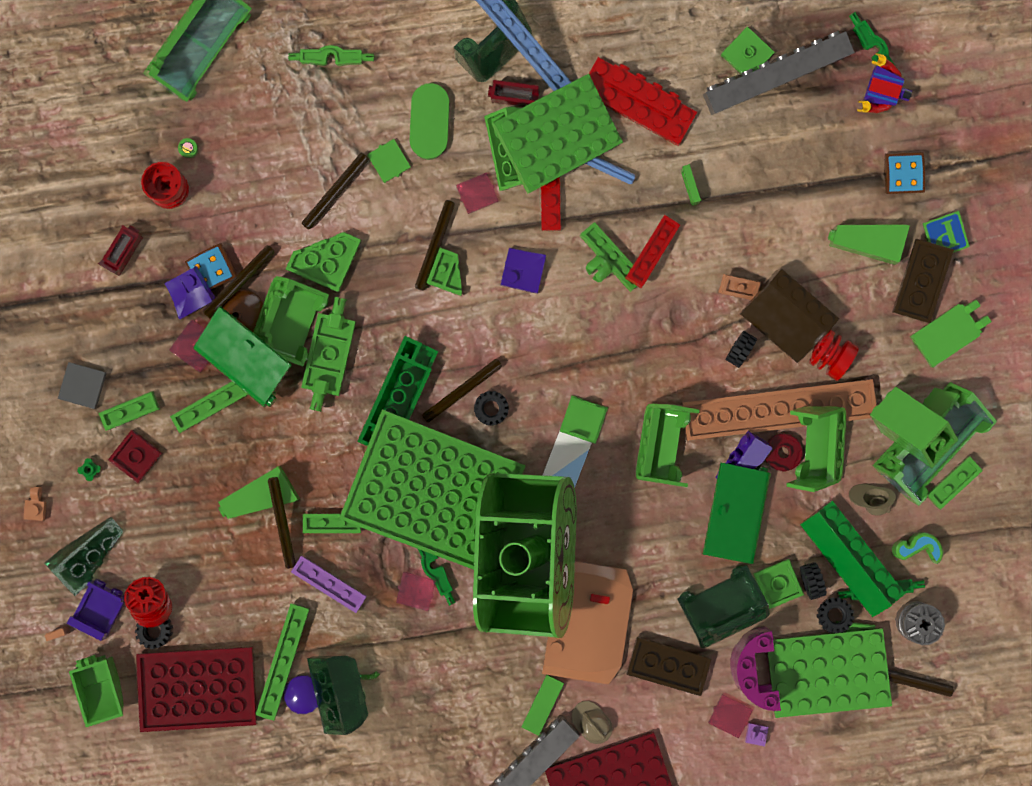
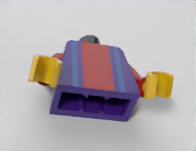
[857,53,912,114]

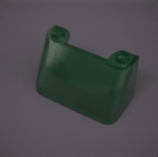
[454,0,532,82]
[677,565,770,648]

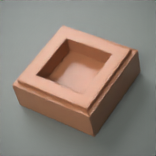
[45,626,71,641]

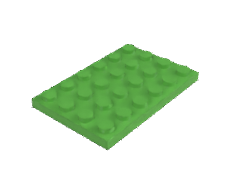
[492,74,623,194]
[767,628,892,718]

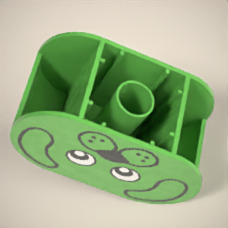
[473,473,577,638]

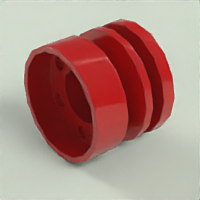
[141,162,189,209]
[809,330,859,381]
[124,577,172,628]

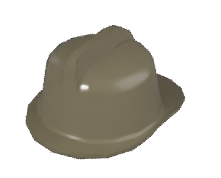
[849,484,896,516]
[572,701,613,744]

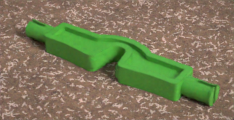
[288,45,374,66]

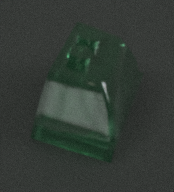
[307,656,368,735]

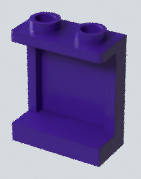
[66,579,125,641]

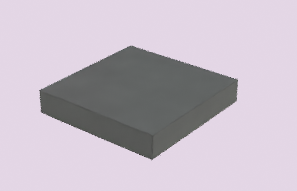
[58,362,107,409]

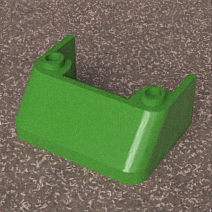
[636,404,700,487]
[787,406,846,492]

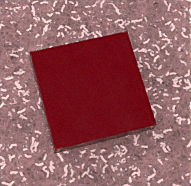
[108,430,163,483]

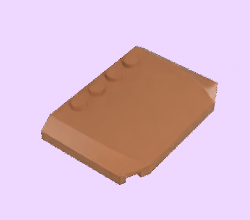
[542,561,633,685]

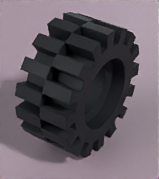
[725,331,757,368]
[474,391,509,426]
[800,562,827,600]
[817,597,855,633]
[135,619,173,649]

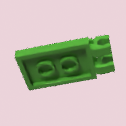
[910,300,992,368]

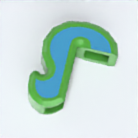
[892,532,943,564]

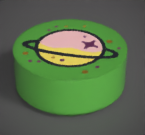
[178,138,198,158]

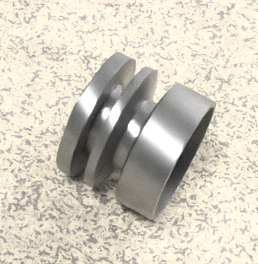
[895,601,945,645]

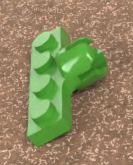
[580,222,637,292]

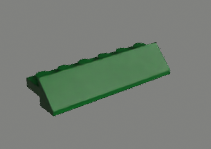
[357,336,438,446]
[800,501,906,617]

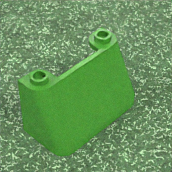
[253,276,329,367]

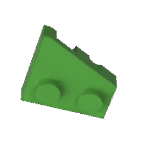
[427,248,462,296]

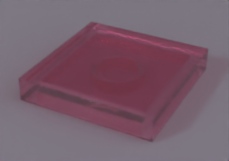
[169,319,209,373]

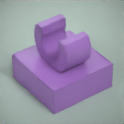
[745,722,769,746]

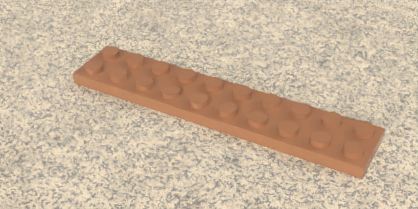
[682,379,876,441]

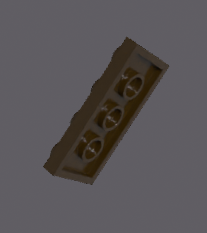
[892,239,954,323]
[626,637,712,696]

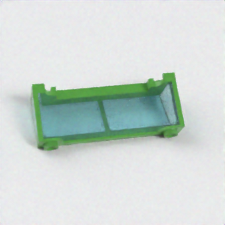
[143,0,252,102]
[872,382,997,506]

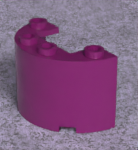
[730,626,781,711]

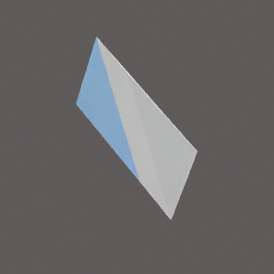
[542,432,592,488]

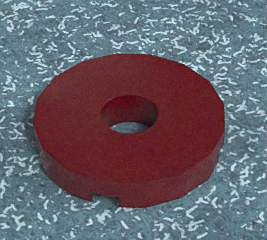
[765,433,803,472]

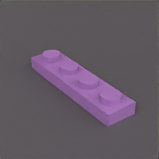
[291,555,367,613]

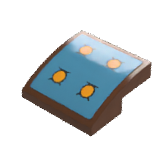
[884,152,925,194]
[185,243,237,291]

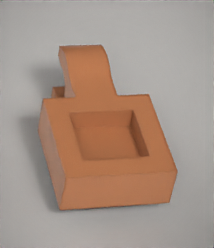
[24,487,47,521]

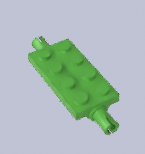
[301,297,356,412]

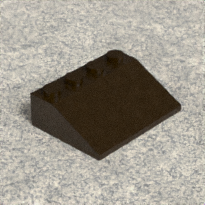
[740,269,840,363]

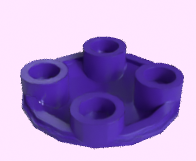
[284,675,323,714]

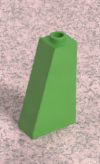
[828,225,910,265]
[218,466,300,519]

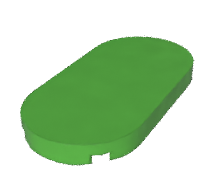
[410,83,450,160]

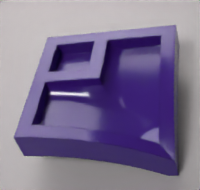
[501,248,546,294]
[164,266,215,320]

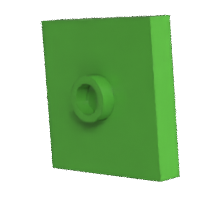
[721,26,775,75]
[753,559,804,609]

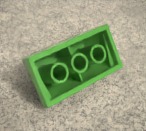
[484,107,523,191]

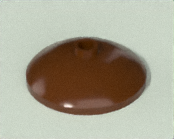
[210,289,264,332]

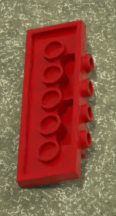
[589,57,697,146]

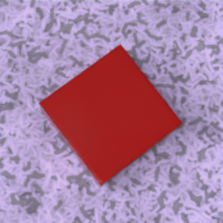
[590,594,610,604]

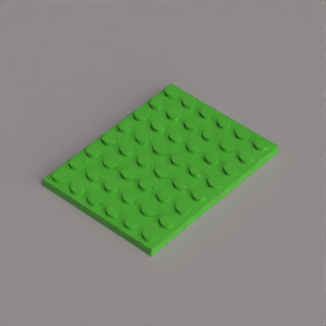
[339,410,525,570]

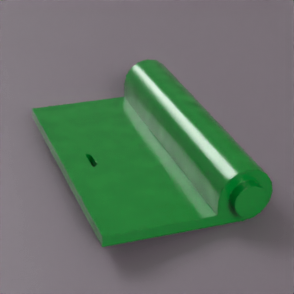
[194,306,292,407]
[702,462,771,564]

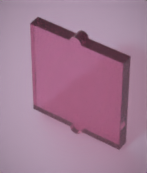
[456,172,499,214]
[396,572,436,611]
[708,694,753,738]

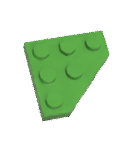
[286,232,362,293]

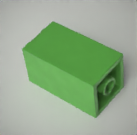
[870,387,958,468]

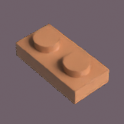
[719,274,761,300]

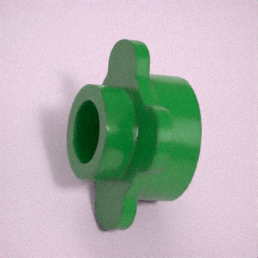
[77,458,101,481]

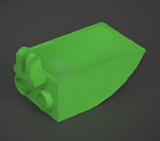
[69,654,124,727]

